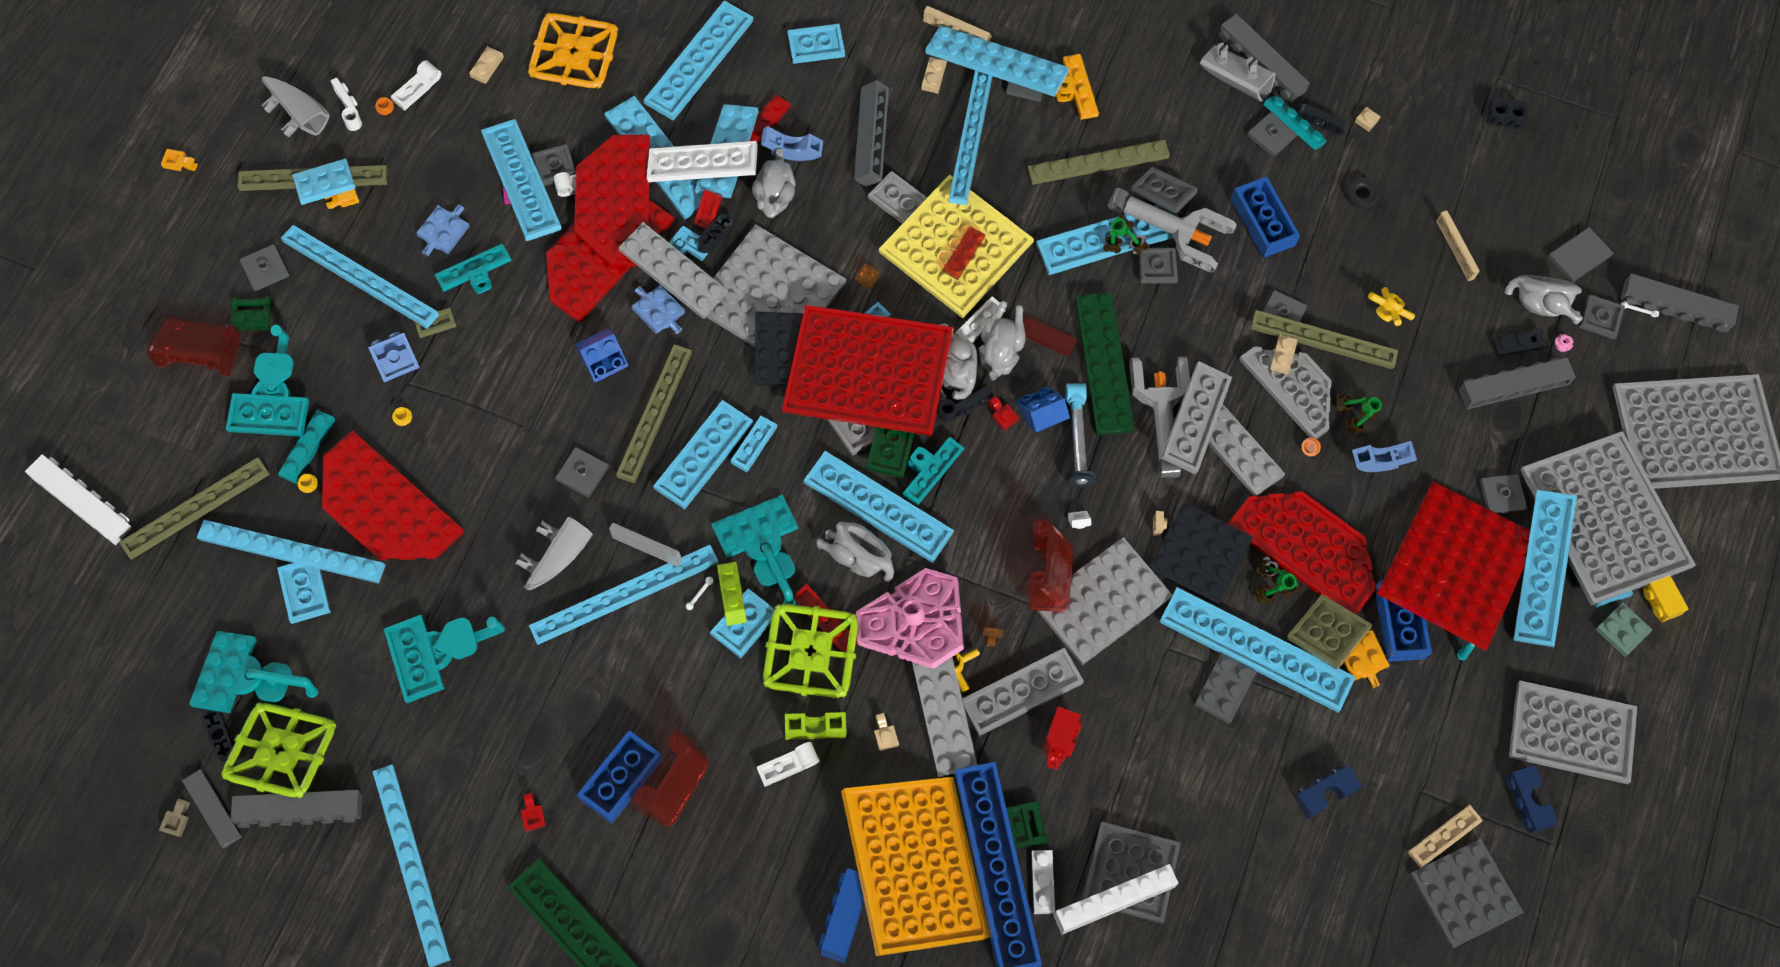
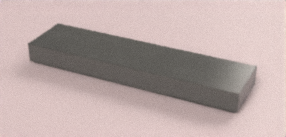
[182,769,242,849]

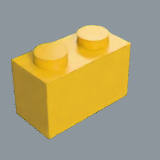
[1642,576,1688,623]

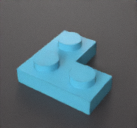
[669,226,709,261]

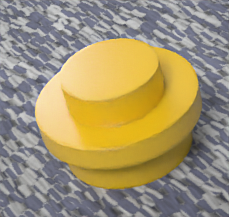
[392,407,412,426]
[298,474,318,493]

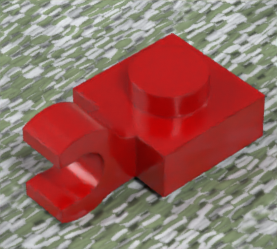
[988,396,1019,431]
[521,793,546,831]

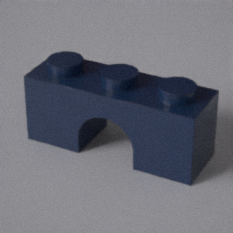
[1294,766,1362,820]
[1507,766,1559,834]

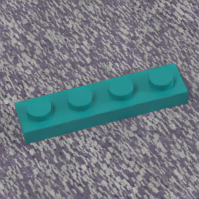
[1263,95,1327,150]
[278,410,335,484]

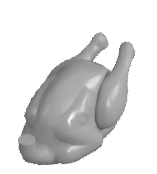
[752,149,796,218]
[1505,275,1583,324]
[979,301,1025,381]
[940,323,977,399]
[816,522,894,582]

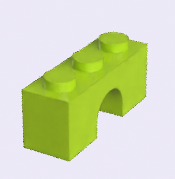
[717,562,747,626]
[785,712,846,740]

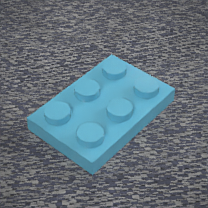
[788,24,845,64]
[292,159,356,205]
[277,563,331,624]
[710,589,775,658]

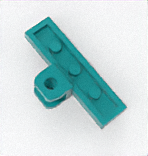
[435,244,511,294]
[903,437,964,506]

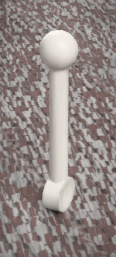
[1621,302,1659,317]
[686,577,713,610]

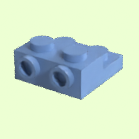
[368,332,420,383]

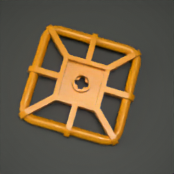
[528,13,618,89]

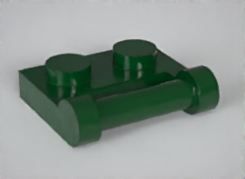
[230,296,272,330]
[1006,802,1049,849]

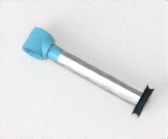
[1065,383,1096,487]

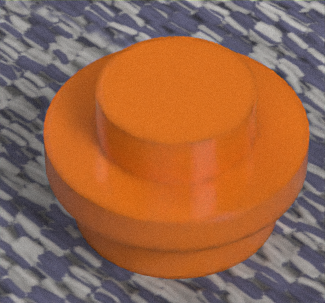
[375,97,394,115]
[1301,437,1321,456]

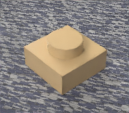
[1355,107,1380,132]
[1153,511,1167,536]

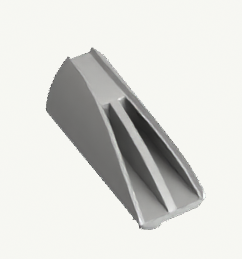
[1200,43,1276,102]
[261,76,330,137]
[515,517,593,590]

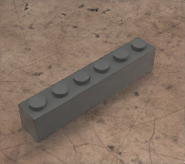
[1218,14,1310,103]
[854,80,889,187]
[1621,273,1739,332]
[1459,357,1576,410]
[231,790,362,828]

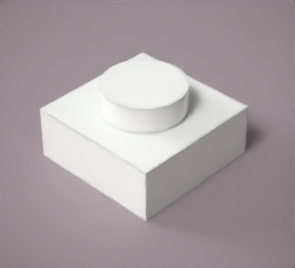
[1068,511,1091,529]

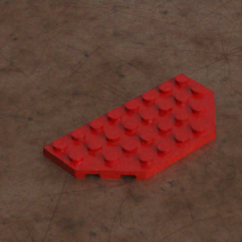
[574,135,651,267]
[546,200,674,323]
[322,431,464,560]
[1228,491,1376,615]

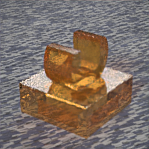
[855,264,881,289]
[982,626,1004,647]

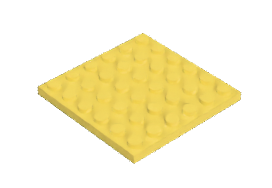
[879,175,1034,318]

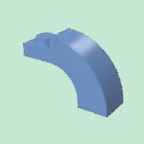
[761,126,823,161]
[1352,441,1417,472]

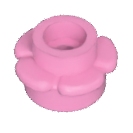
[1555,334,1573,352]

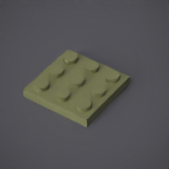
[1288,594,1372,670]

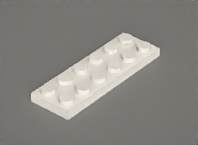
[647,141,758,182]

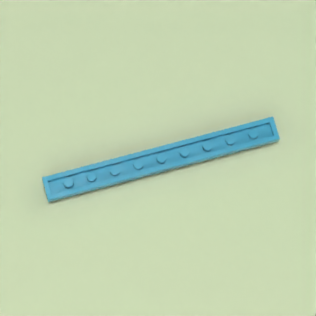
[949,70,993,205]
[281,225,439,329]
[197,520,386,584]
[529,545,719,645]
[373,765,451,967]

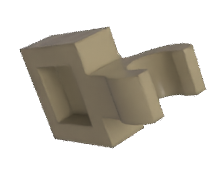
[159,798,190,838]

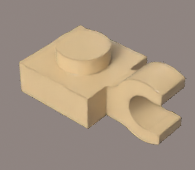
[874,713,899,751]

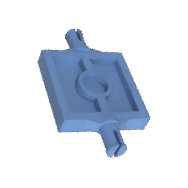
[417,204,469,256]
[632,285,685,334]

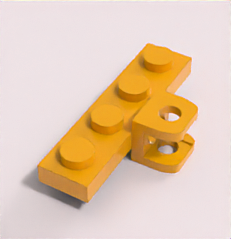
[1056,54,1099,120]

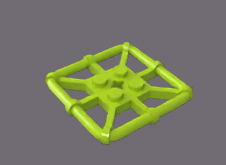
[763,604,858,698]
[221,702,336,798]

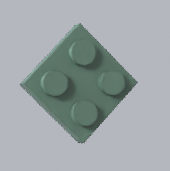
[1595,603,1652,657]

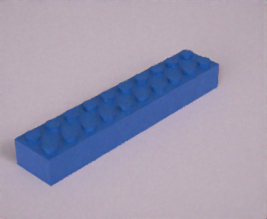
[954,762,1042,967]

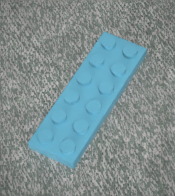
[695,104,759,198]
[653,400,753,510]

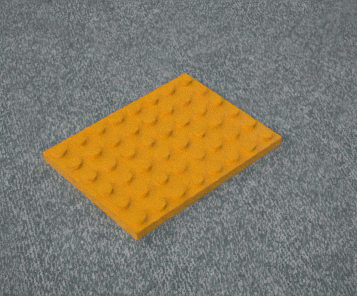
[841,777,990,956]

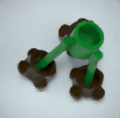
[1103,215,1149,255]
[1336,393,1382,437]
[1255,557,1301,604]

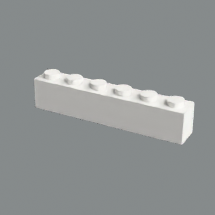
[25,455,132,546]
[1053,864,1178,934]

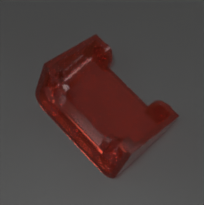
[146,317,241,376]
[1028,519,1073,612]
[632,729,709,827]

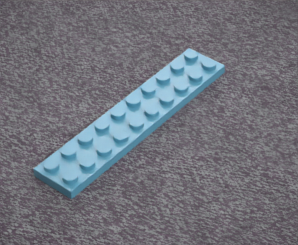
[1160,587,1355,713]

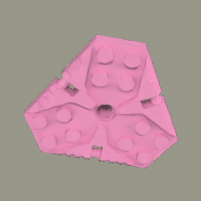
[856,568,964,669]

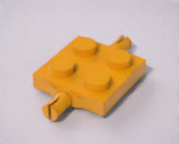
[1343,630,1389,688]

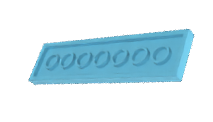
[644,1,753,121]
[926,25,1069,97]
[604,96,702,219]
[481,119,561,241]
[1036,205,1178,275]
[804,451,954,563]
[1513,490,1577,647]

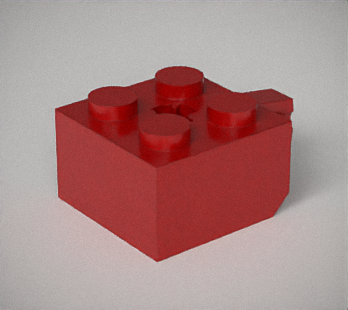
[1043,707,1082,770]

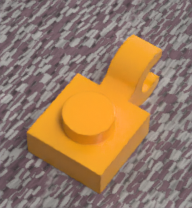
[161,149,198,171]
[325,189,360,209]

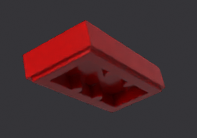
[694,189,723,229]

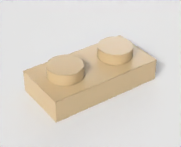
[469,46,504,84]
[921,57,947,94]
[1270,335,1298,375]

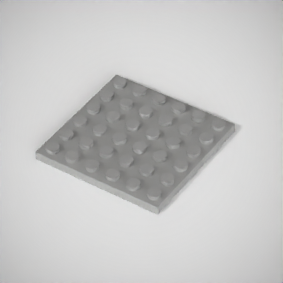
[707,224,846,347]

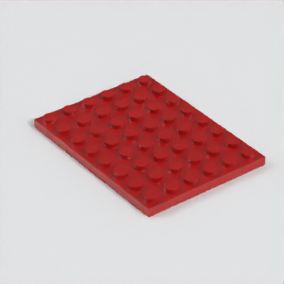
[782,305,953,436]
[1377,482,1530,651]

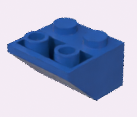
[575,328,628,383]
[1016,387,1070,432]

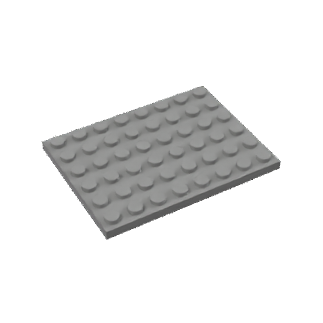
[1612,374,1780,489]
[1520,431,1696,606]

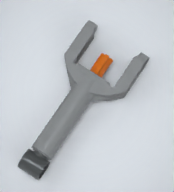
[1107,188,1237,272]
[1130,357,1190,478]

